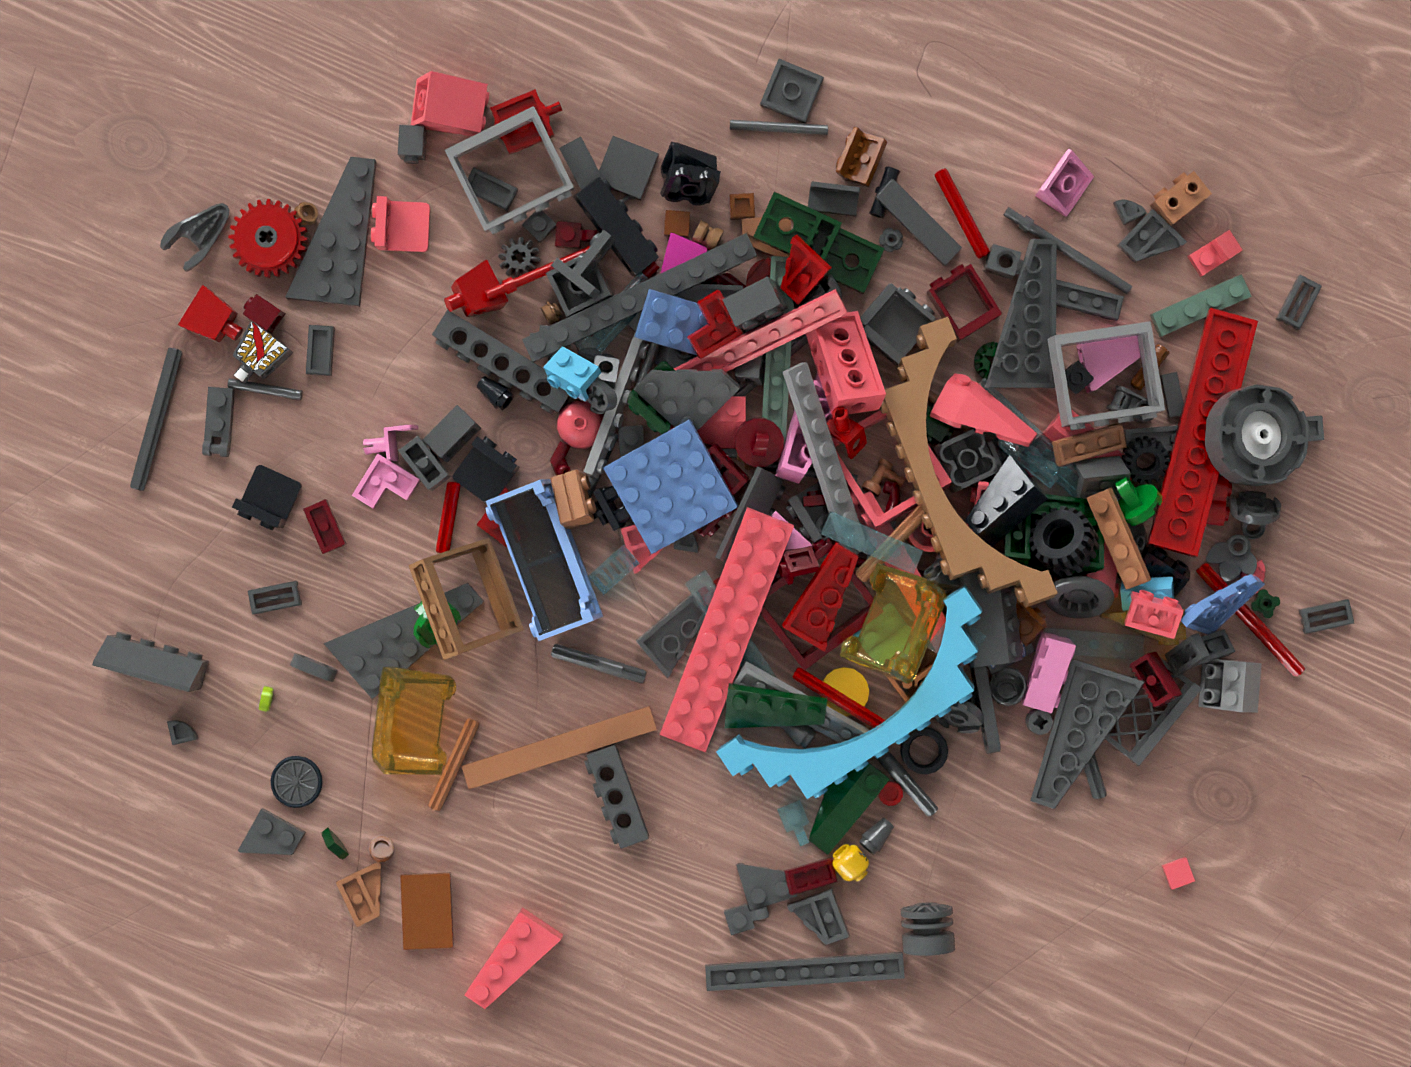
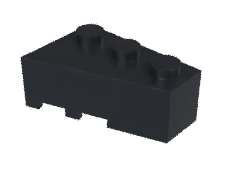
[965,455,1048,547]

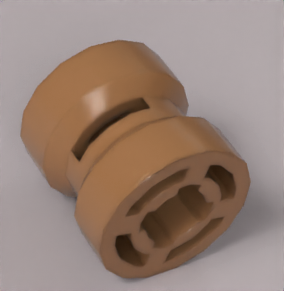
[692,220,724,250]

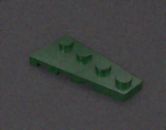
[724,683,828,729]

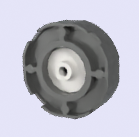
[1205,384,1309,486]

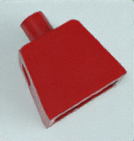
[444,260,508,317]
[178,285,243,342]

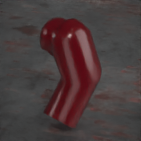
[882,480,901,513]

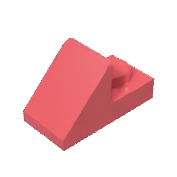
[1187,230,1243,277]

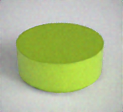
[259,686,274,712]

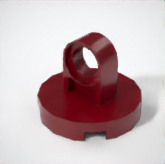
[735,417,784,467]

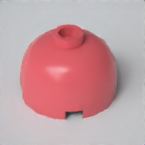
[557,400,604,449]

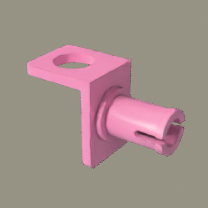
[363,425,418,462]

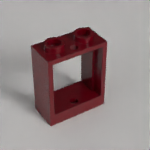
[927,264,1002,343]

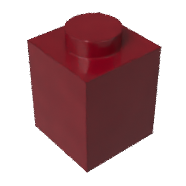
[243,294,286,333]

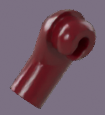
[709,273,746,289]
[550,441,571,476]

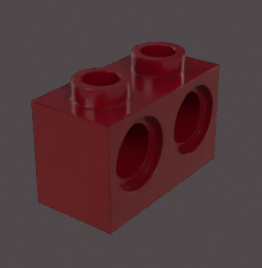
[708,443,750,495]

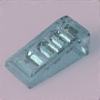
[588,545,640,595]

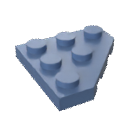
[1181,574,1265,634]

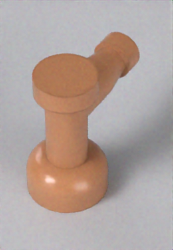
[861,458,905,496]

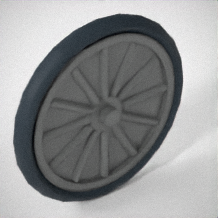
[270,756,323,808]

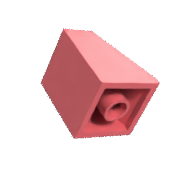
[411,71,489,136]

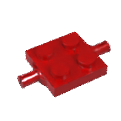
[490,89,563,155]

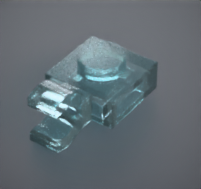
[777,800,809,846]

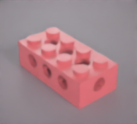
[805,311,886,415]

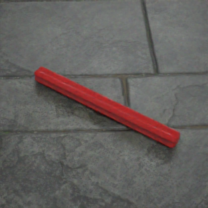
[1196,563,1305,677]

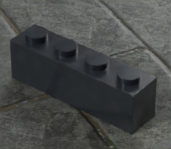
[572,177,659,276]

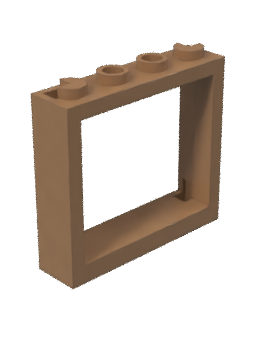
[408,538,524,660]

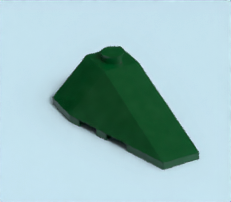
[808,762,890,855]

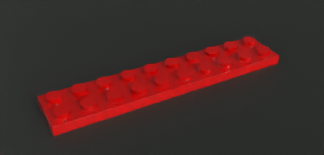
[1147,308,1258,558]

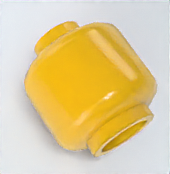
[832,844,869,882]

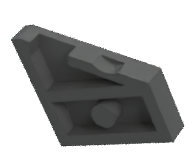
[1117,209,1187,263]
[238,808,306,855]

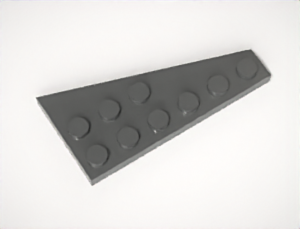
[285,157,376,307]
[324,583,484,699]

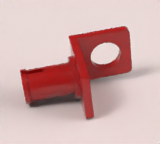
[827,406,867,459]

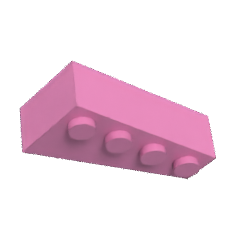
[775,380,832,484]

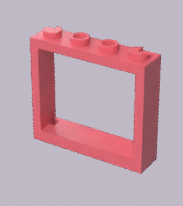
[832,410,952,532]

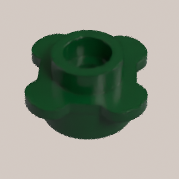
[1251,589,1280,618]

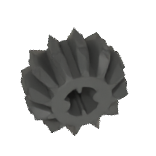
[498,237,541,278]

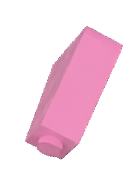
[1076,336,1141,393]

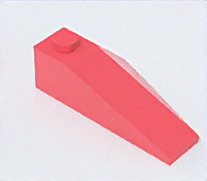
[670,396,746,449]

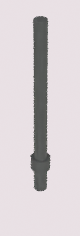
[1003,207,1132,294]

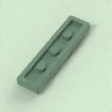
[1150,274,1252,337]

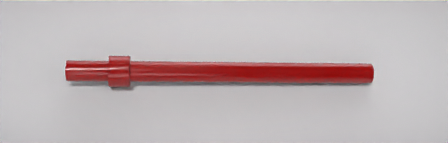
[485,246,590,300]

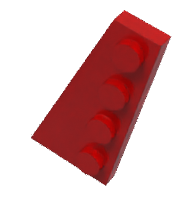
[782,542,859,652]

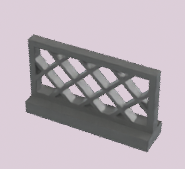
[1105,657,1202,766]

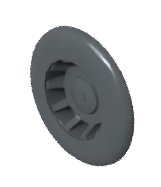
[1045,575,1114,619]

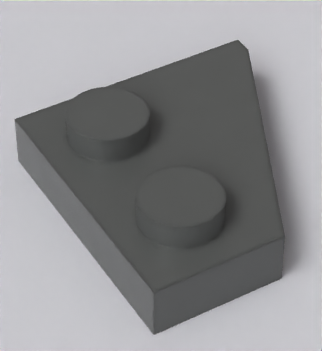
[736,863,797,911]
[787,889,850,945]

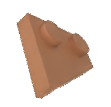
[336,862,381,927]

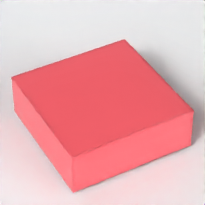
[1162,857,1195,890]

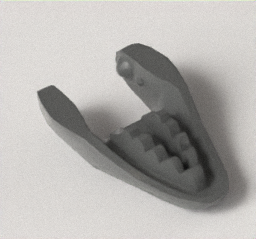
[160,203,230,272]

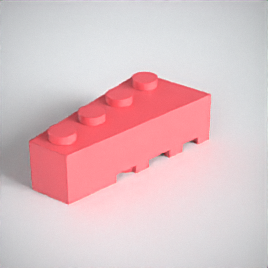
[464,907,563,1009]

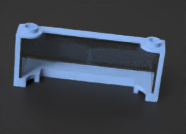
[485,479,603,641]

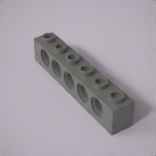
[432,310,570,415]

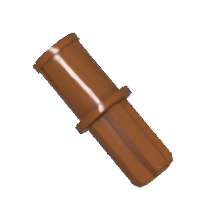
[1130,344,1170,391]

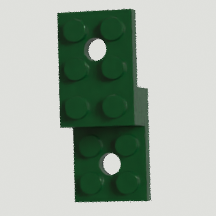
[753,192,885,294]

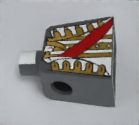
[233,321,293,384]

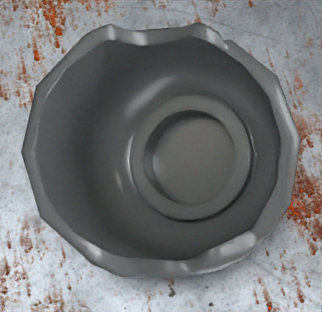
[989,667,1027,706]

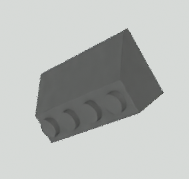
[715,466,786,562]
[959,571,1023,668]
[92,632,209,692]

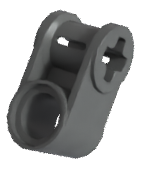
[1106,385,1154,423]

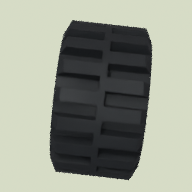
[1029,506,1099,576]

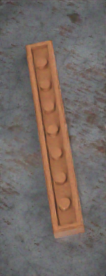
[461,706,657,789]

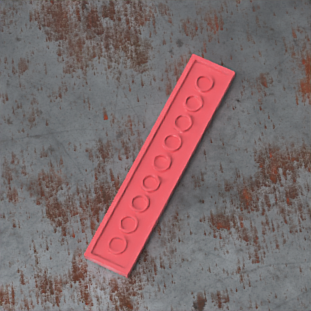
[660,507,794,752]

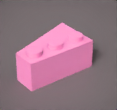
[1021,631,1076,713]

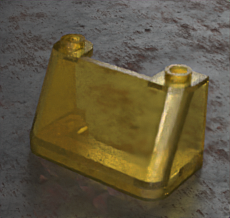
[840,563,946,684]
[372,667,456,775]

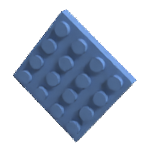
[603,419,738,554]

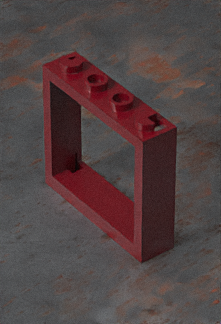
[760,538,884,671]

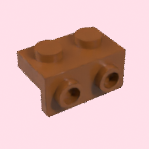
[836,127,887,187]

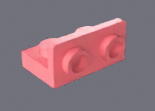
[1124,590,1184,639]

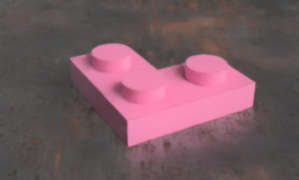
[352,454,420,509]

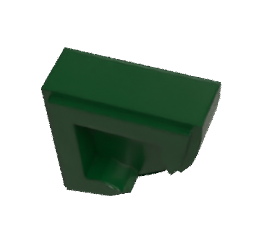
[321,828,349,860]

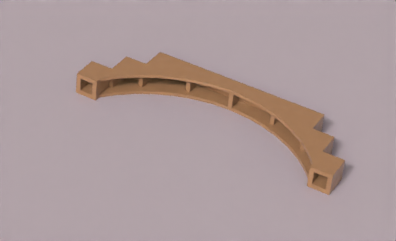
[880,317,1058,608]

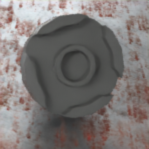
[1230,491,1281,539]
[934,690,984,734]

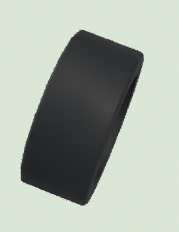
[900,727,948,775]

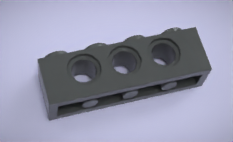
[584,743,649,849]

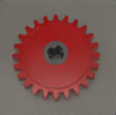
[228,199,309,278]

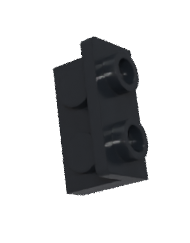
[1142,545,1190,599]

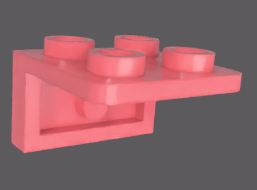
[371,196,430,252]

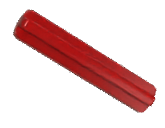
[436,482,461,553]

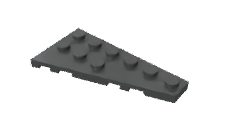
[985,239,1057,388]
[1030,659,1146,809]

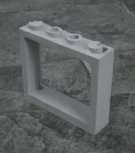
[445,106,574,234]
[1047,321,1165,430]

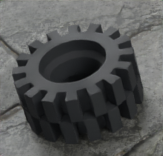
[1121,436,1170,485]

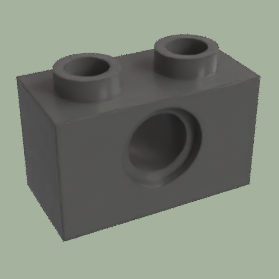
[398,436,452,491]

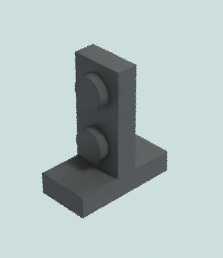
[551,230,616,300]
[1164,629,1235,677]

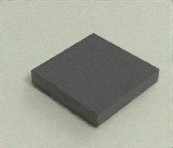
[760,59,824,124]
[599,136,659,200]

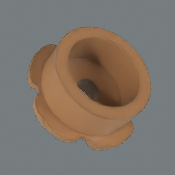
[294,202,318,226]
[541,301,562,325]

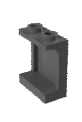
[864,287,936,366]

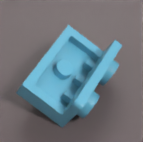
[543,346,601,402]

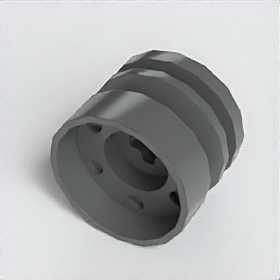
[900,902,955,956]

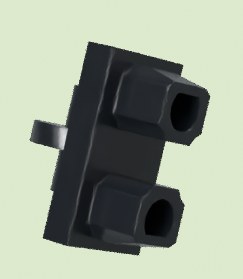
[593,485,631,531]

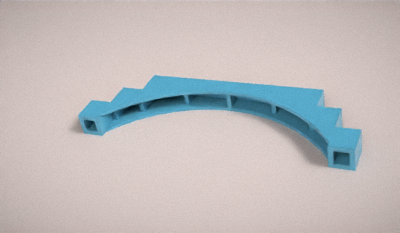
[716,585,982,799]

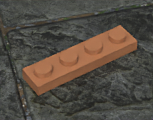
[1087,487,1151,590]

